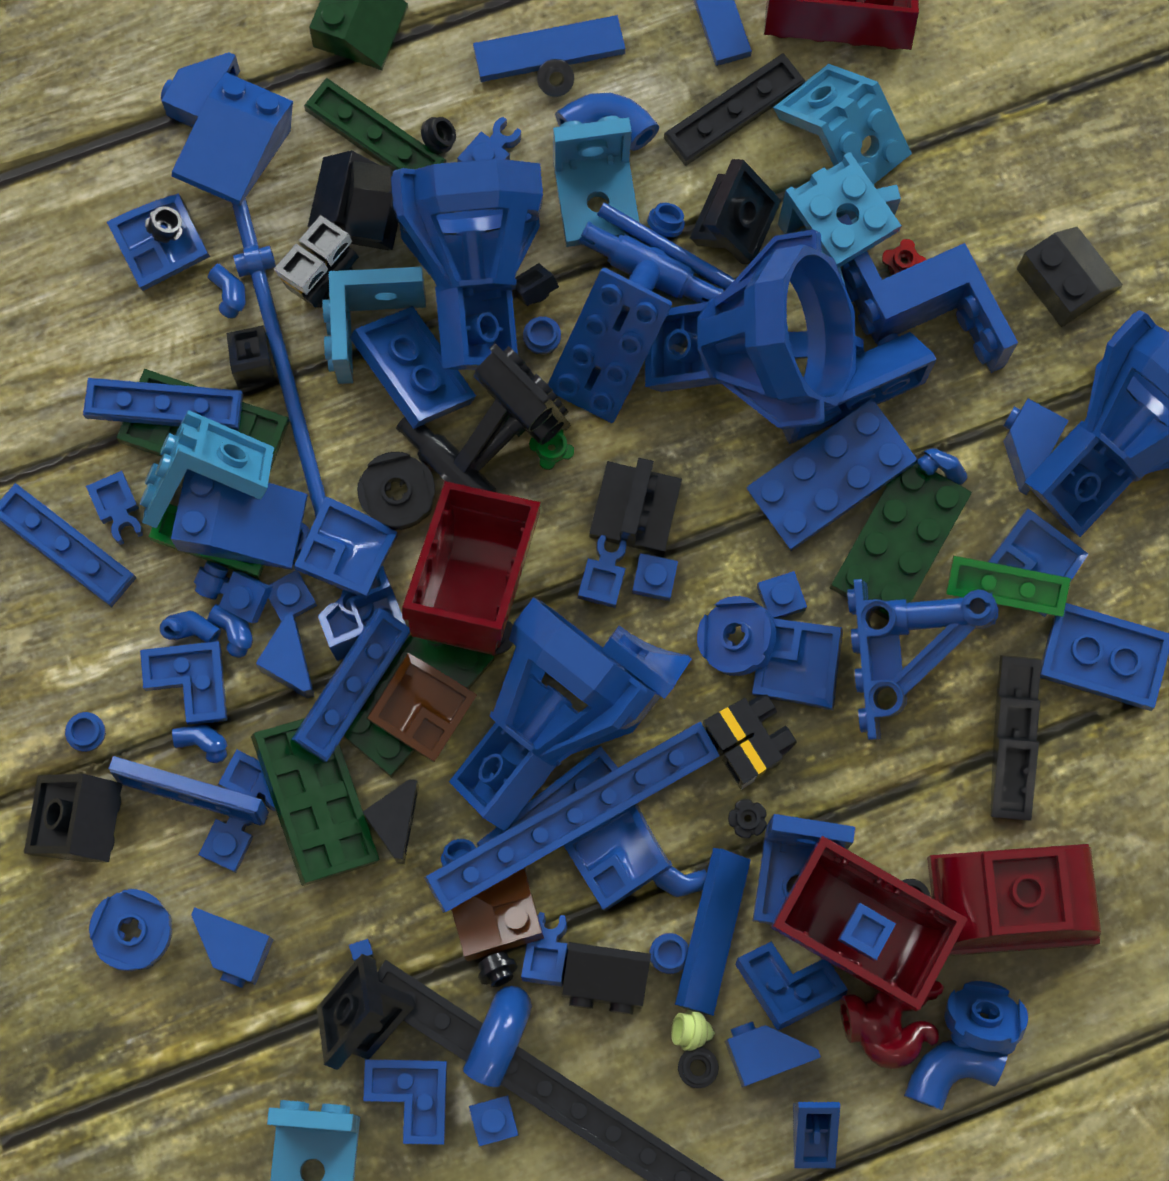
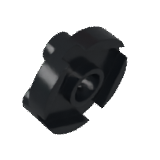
[357,452,436,530]

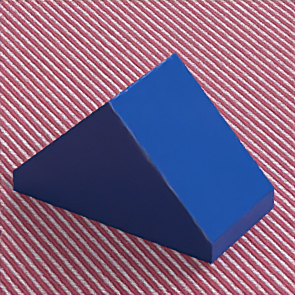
[256,614,315,699]
[793,1102,840,1168]

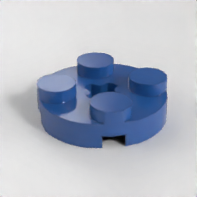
[697,596,776,676]
[89,889,172,971]
[944,981,1028,1054]

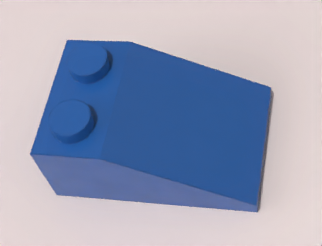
[172,72,293,206]
[171,469,308,570]

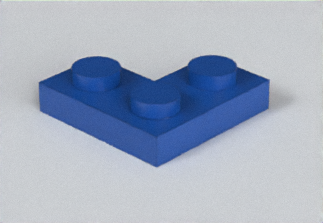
[140,641,227,725]
[735,941,848,1031]
[363,1060,447,1145]

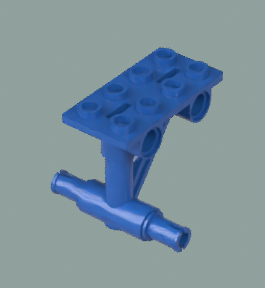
[548,221,724,423]
[847,579,999,740]

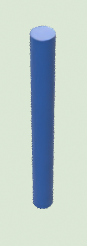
[597,202,735,290]

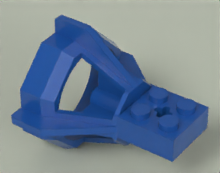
[391,159,543,370]
[645,229,864,429]
[1025,310,1169,537]
[449,597,661,832]

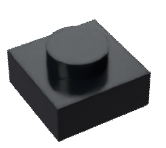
[512,263,559,307]

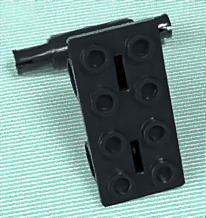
[396,343,571,492]

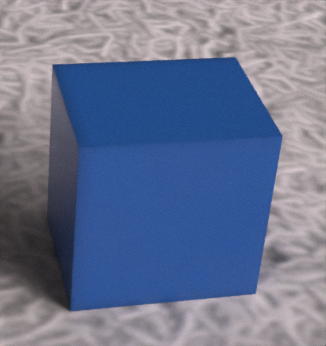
[349,939,374,962]

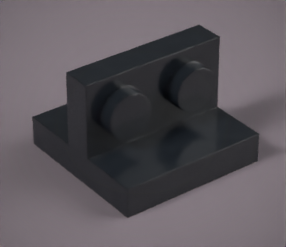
[690,159,781,265]
[589,458,682,555]
[317,954,414,1070]

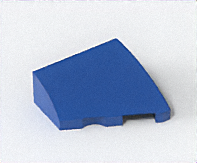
[318,566,407,661]

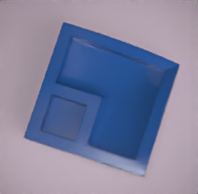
[107,193,210,291]
[294,497,398,599]
[987,508,1088,617]
[752,618,843,710]
[601,626,692,699]
[564,804,673,910]

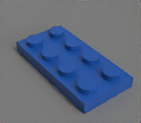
[746,398,918,551]

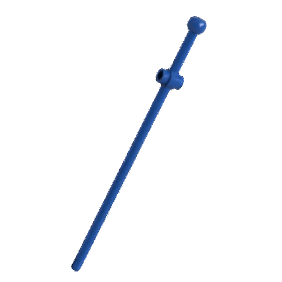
[232,198,340,589]

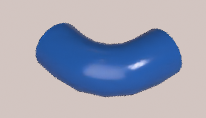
[555,92,659,151]
[463,986,532,1087]
[904,1040,1008,1110]

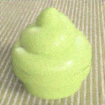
[671,1010,715,1051]

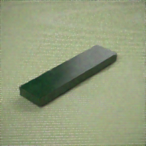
[304,77,446,172]

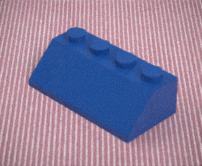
[782,332,937,445]

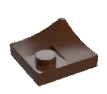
[366,653,477,762]
[451,867,544,962]

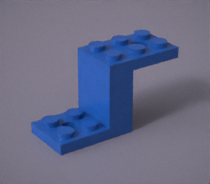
[837,214,1018,373]

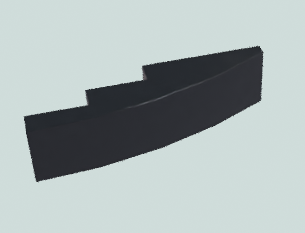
[991,655,1042,821]

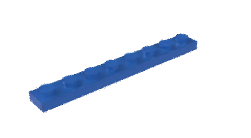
[424,721,720,913]

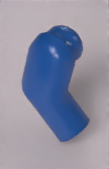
[208,264,246,319]
[917,448,967,485]
[207,604,253,658]
[160,611,221,643]
[172,725,228,763]
[653,861,707,897]

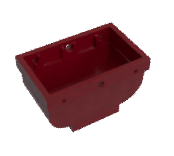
[402,481,541,655]
[770,836,968,1011]
[927,844,1101,956]

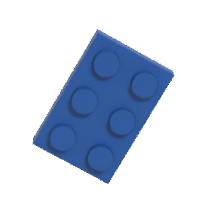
[349,306,476,429]
[1040,603,1169,711]

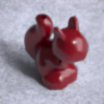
[839,981,944,1069]

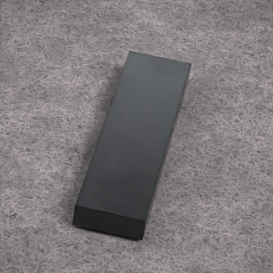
[664,53,805,166]

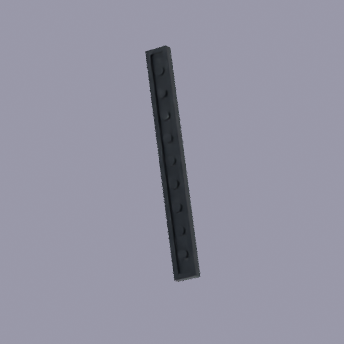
[377,960,724,1181]

